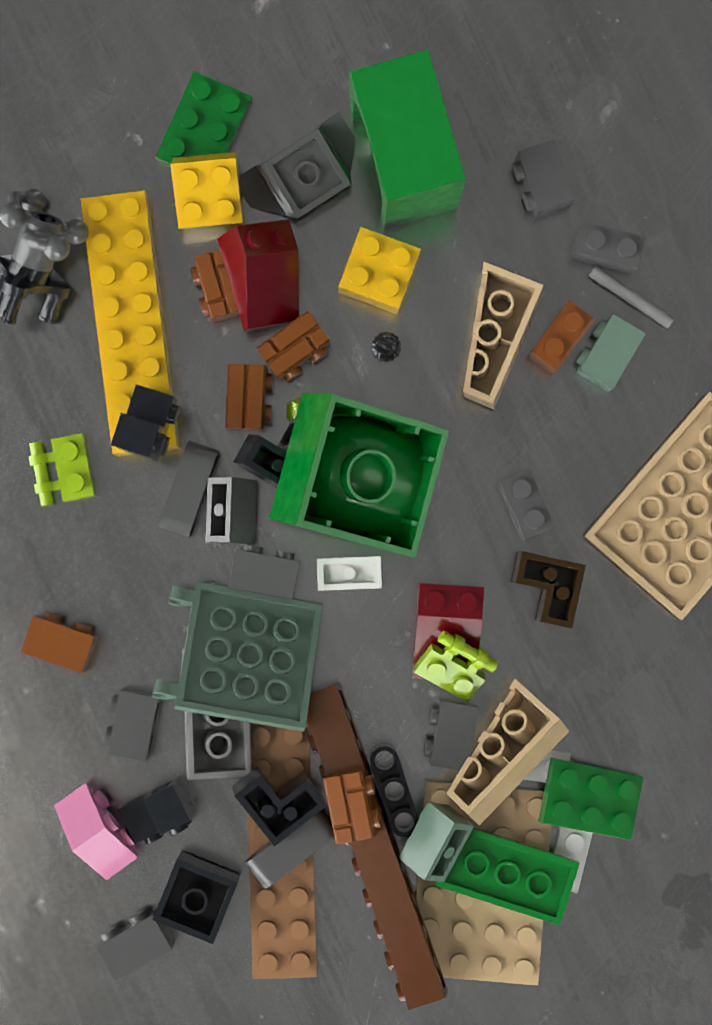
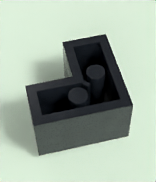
[111,384,180,461]
[233,423,294,488]
[232,766,327,847]
[118,776,196,845]

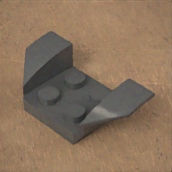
[239,112,356,219]

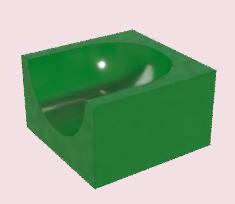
[350,49,466,230]
[269,393,449,558]

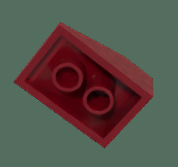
[217,219,299,331]
[412,583,484,679]

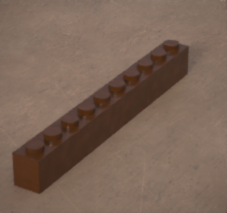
[306,683,448,1010]

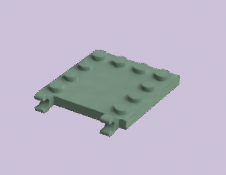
[152,581,322,732]

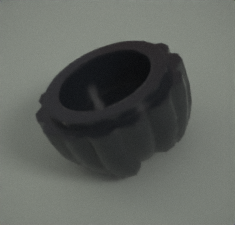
[371,331,401,362]

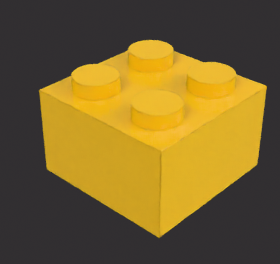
[170,152,244,229]
[338,227,421,315]

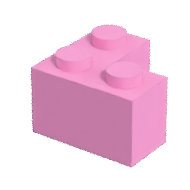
[54,783,138,880]

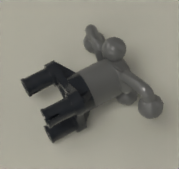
[0,189,89,325]

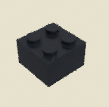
[152,852,240,944]

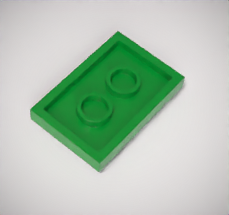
[155,71,252,166]
[538,758,644,840]

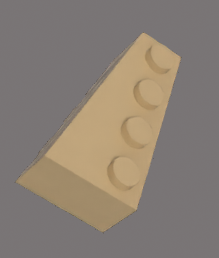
[463,262,544,410]
[446,679,569,826]

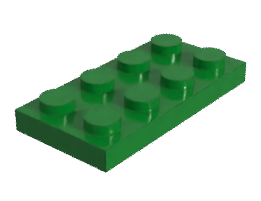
[435,827,580,926]

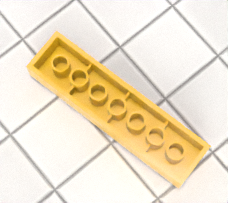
[80,190,181,456]

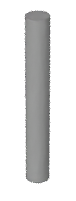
[589,266,675,329]

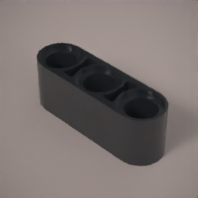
[370,743,419,837]

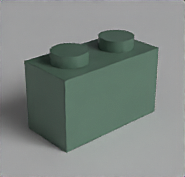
[576,314,646,392]
[399,802,474,882]

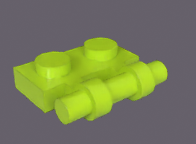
[29,433,96,506]
[414,630,498,703]

